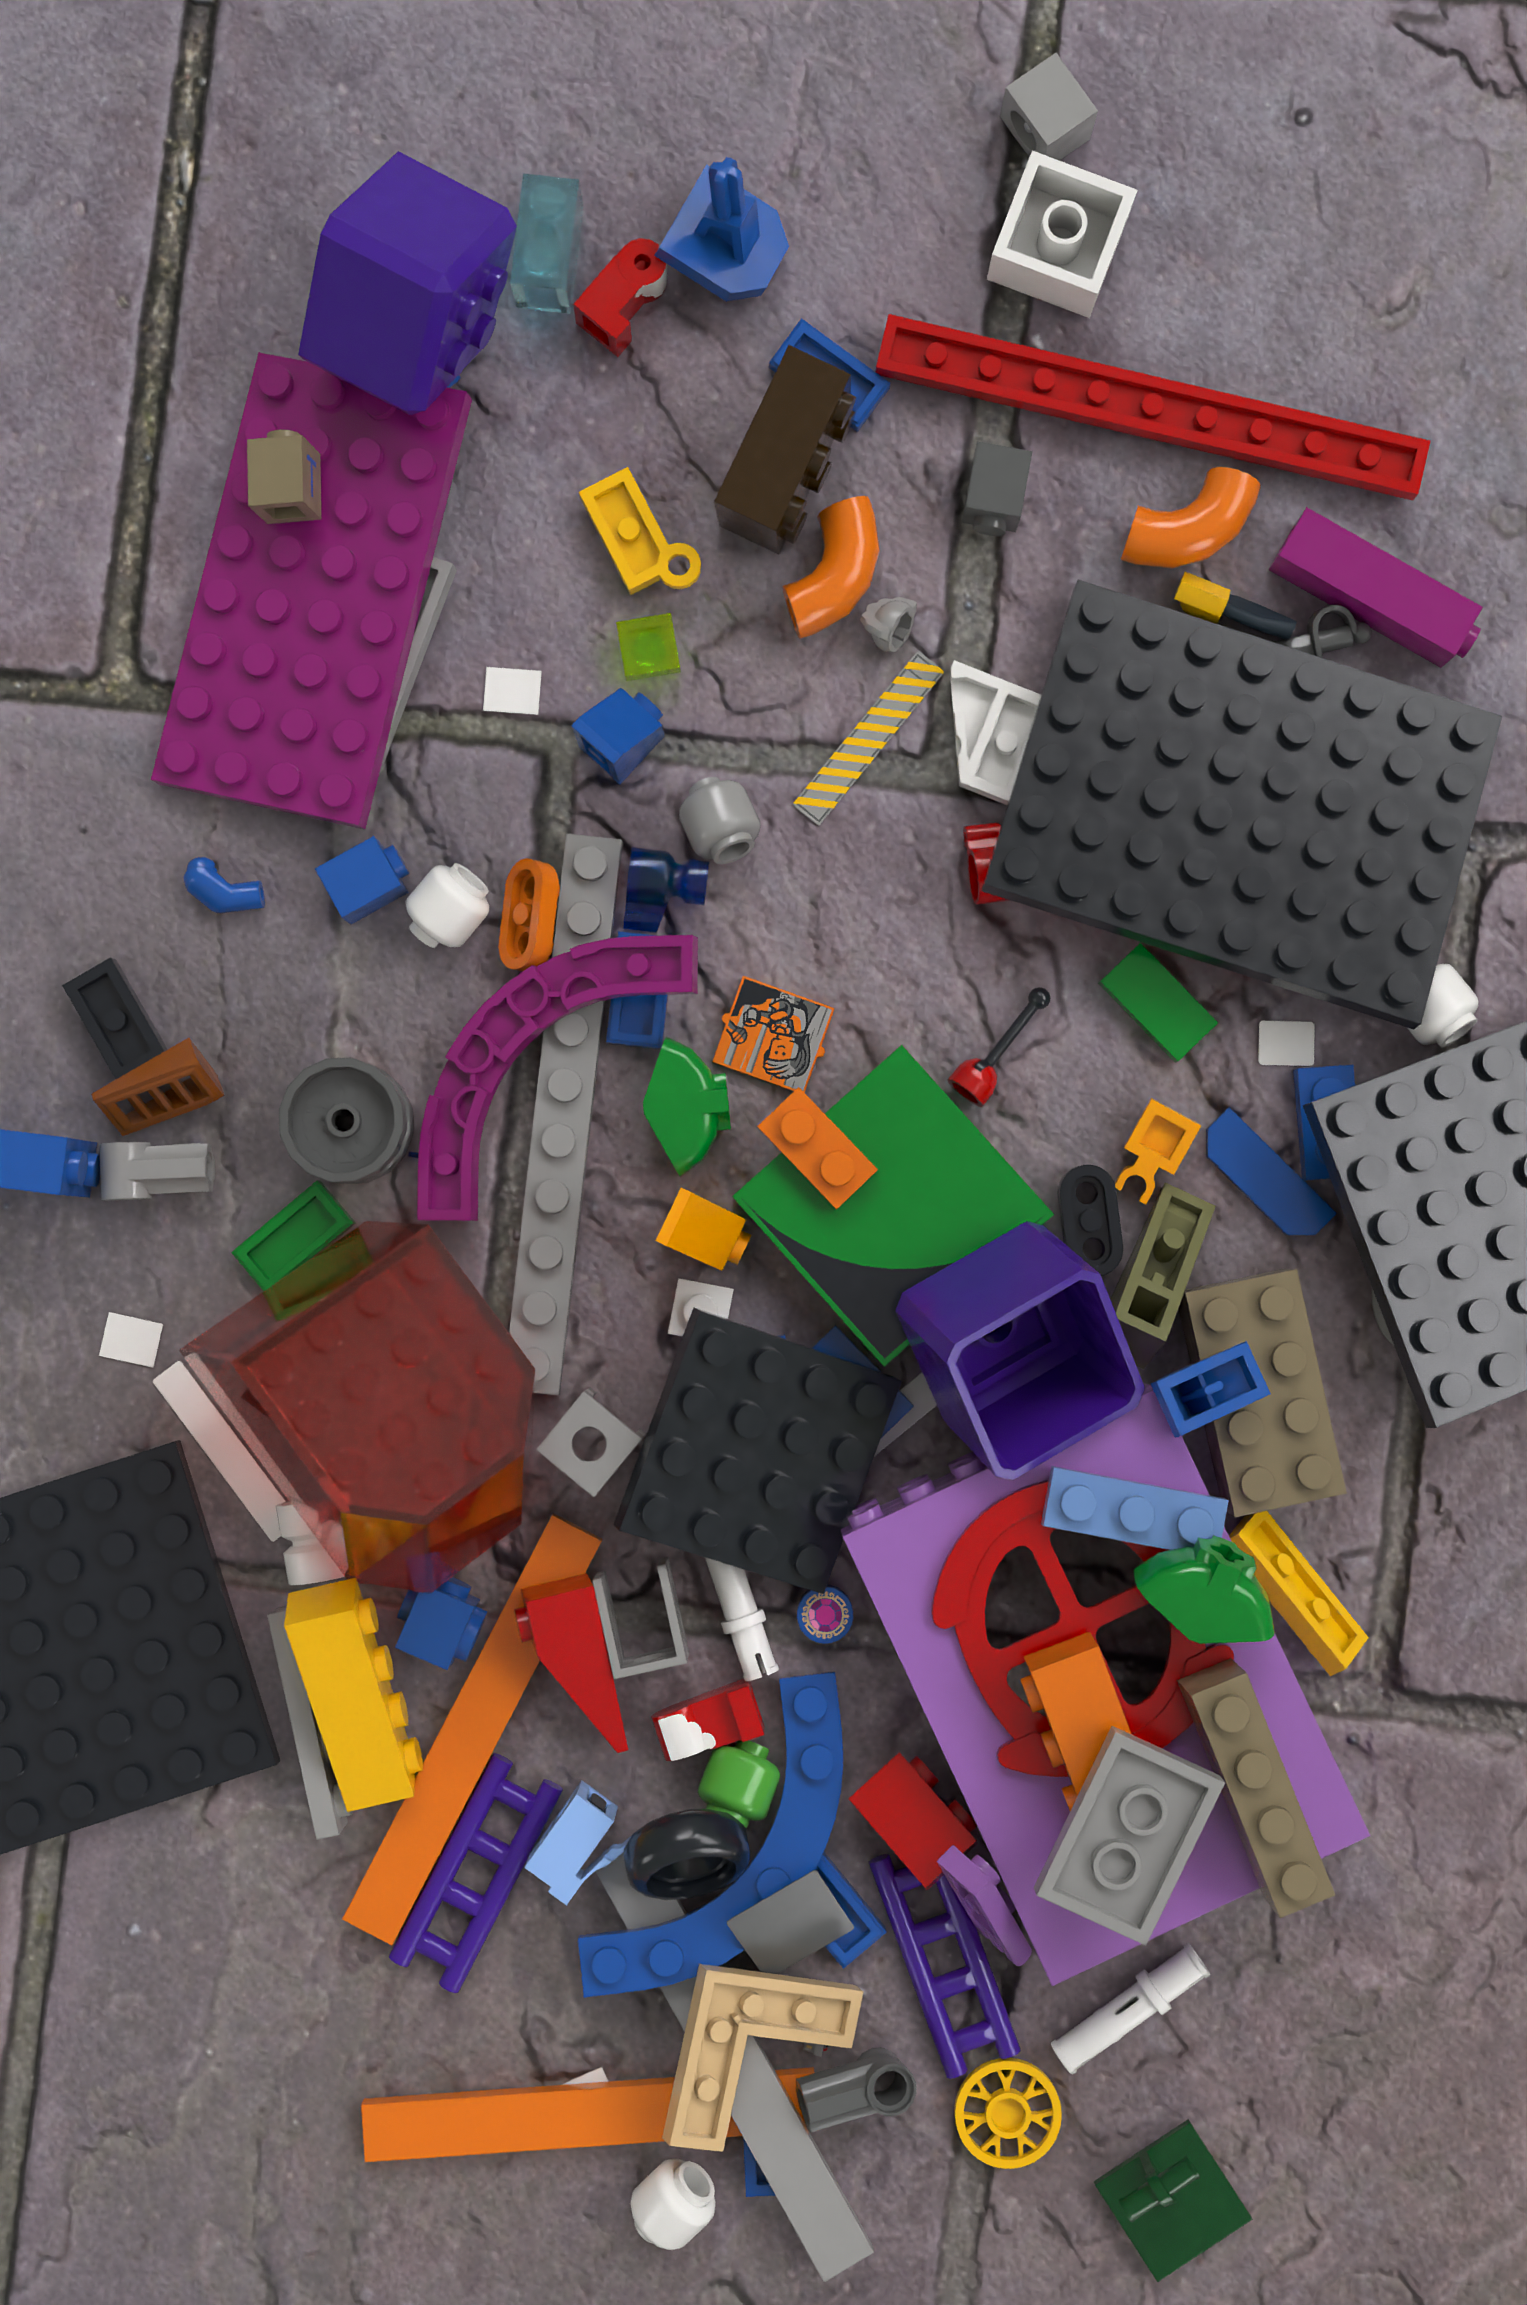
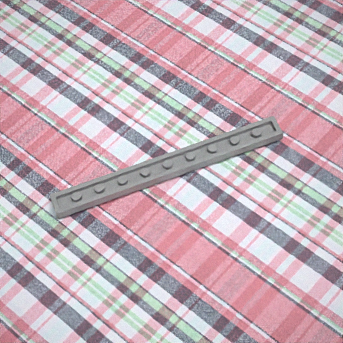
[503,833,623,1395]

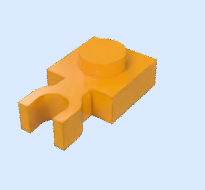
[1115,1098,1201,1205]

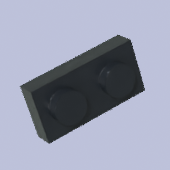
[62,957,168,1079]

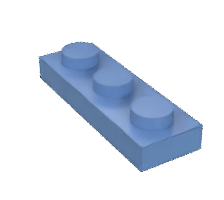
[1041,1466,1228,1550]

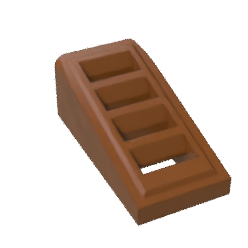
[91,1038,225,1136]

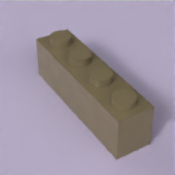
[1177,1658,1335,1918]

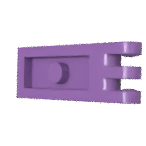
[937,1845,1032,1966]

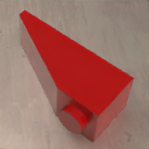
[514,1573,628,1753]

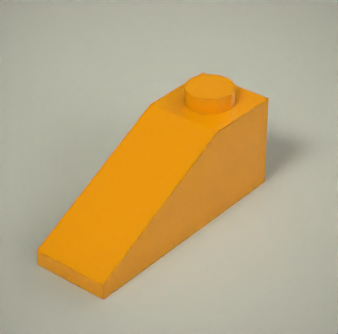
[655,1187,752,1271]

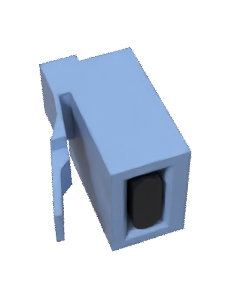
[524,1780,631,1906]

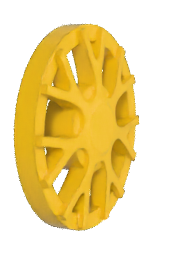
[954,2058,1062,2169]

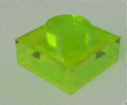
[616,613,681,681]

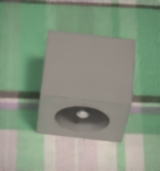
[1000,53,1098,161]

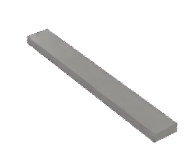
[595,1852,874,2282]

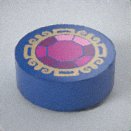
[797,1585,853,1644]

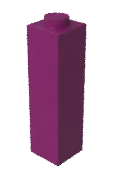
[1268,507,1483,668]

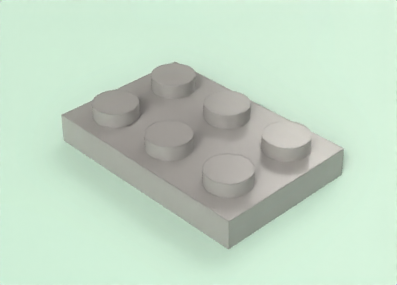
[1034,1726,1225,1946]

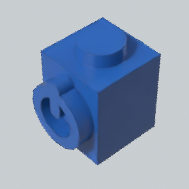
[395,1574,488,1670]

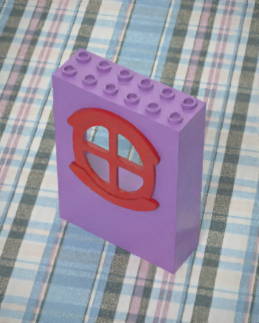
[841,1383,1370,1986]

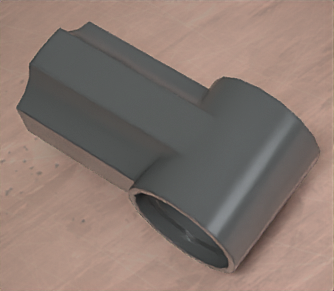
[796,2047,916,2133]

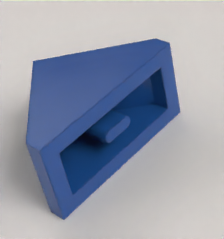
[1151,1341,1271,1438]

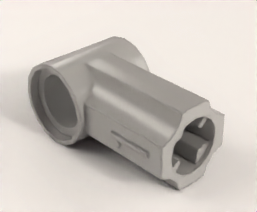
[99,1142,215,1201]

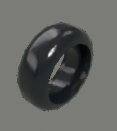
[623,1809,750,1900]

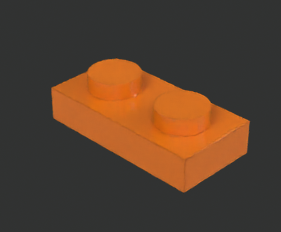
[757,1087,878,1210]

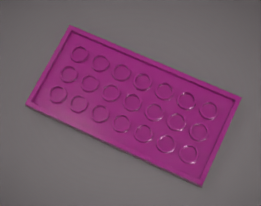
[151,352,472,829]

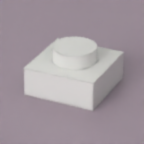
[668,1278,734,1337]

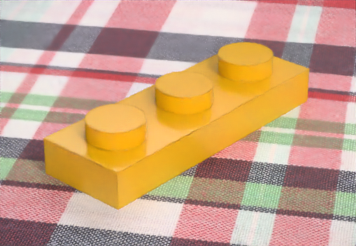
[1229,1511,1369,1676]

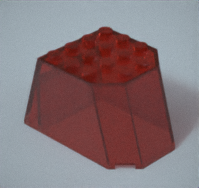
[179,1221,535,1594]

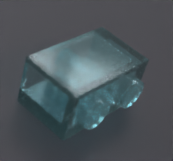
[510,173,584,314]

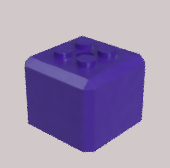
[298,151,517,415]
[895,1221,1145,1480]

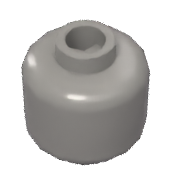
[679,777,761,864]

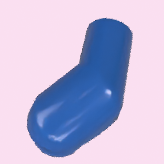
[183,857,265,913]

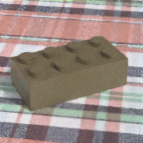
[1178,1269,1347,1517]

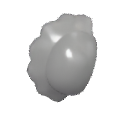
[860,597,917,652]

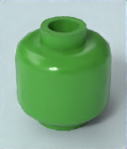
[698,1740,781,1829]

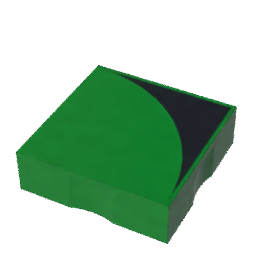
[732,1045,1054,1367]

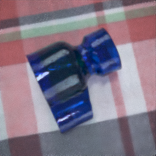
[623,847,709,933]

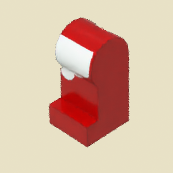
[573,238,667,357]
[651,1679,764,1761]

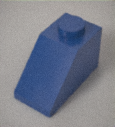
[571,688,665,784]

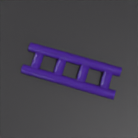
[389,1753,563,1993]
[868,1854,1021,2079]

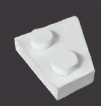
[950,660,1041,805]

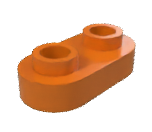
[498,858,560,971]

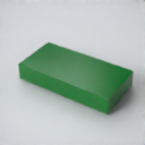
[1098,943,1218,1063]
[231,1180,356,1295]

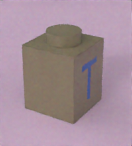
[247,430,321,524]

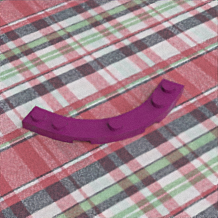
[417,935,698,1221]

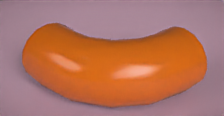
[1121,467,1261,569]
[782,496,880,639]

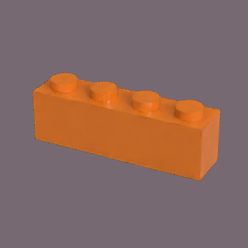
[1020,1632,1131,1811]

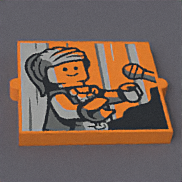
[712,976,835,1093]

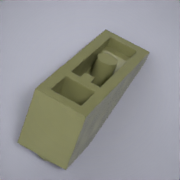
[1110,1182,1216,1369]

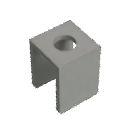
[536,1387,646,1497]
[593,1557,689,1679]

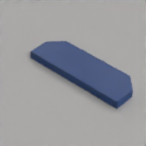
[1206,1107,1337,1235]

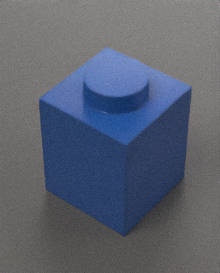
[315,836,410,925]

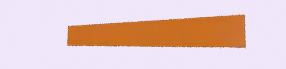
[342,1513,603,1946]
[361,2067,819,2162]

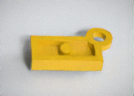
[579,467,701,596]

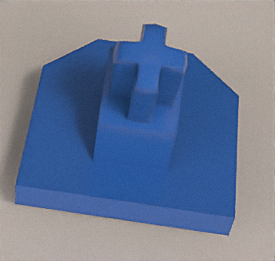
[654,157,789,302]

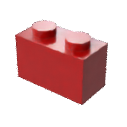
[848,1752,978,1890]

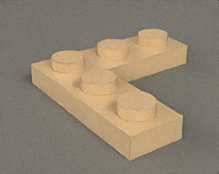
[662,1964,864,2152]

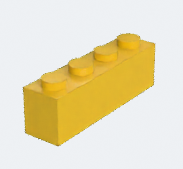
[284,1578,423,1812]

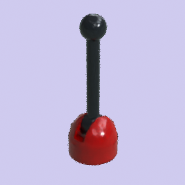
[947,987,1051,1107]

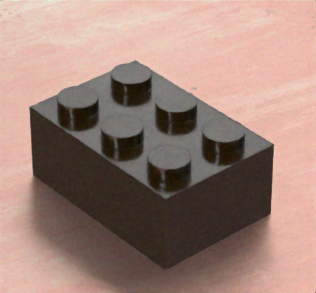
[714,345,856,555]

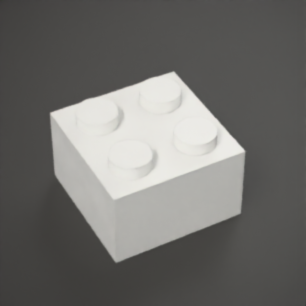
[987,150,1138,318]

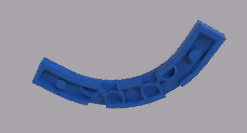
[578,1671,843,1997]

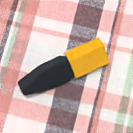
[1174,571,1297,641]

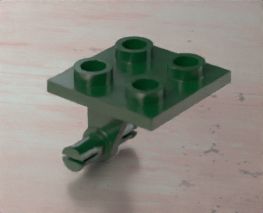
[1094,2119,1253,2282]

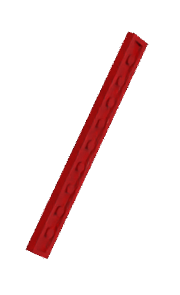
[875,314,1431,501]

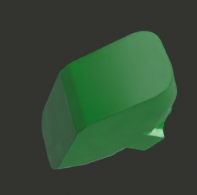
[643,1036,731,1177]
[1134,1535,1275,1644]

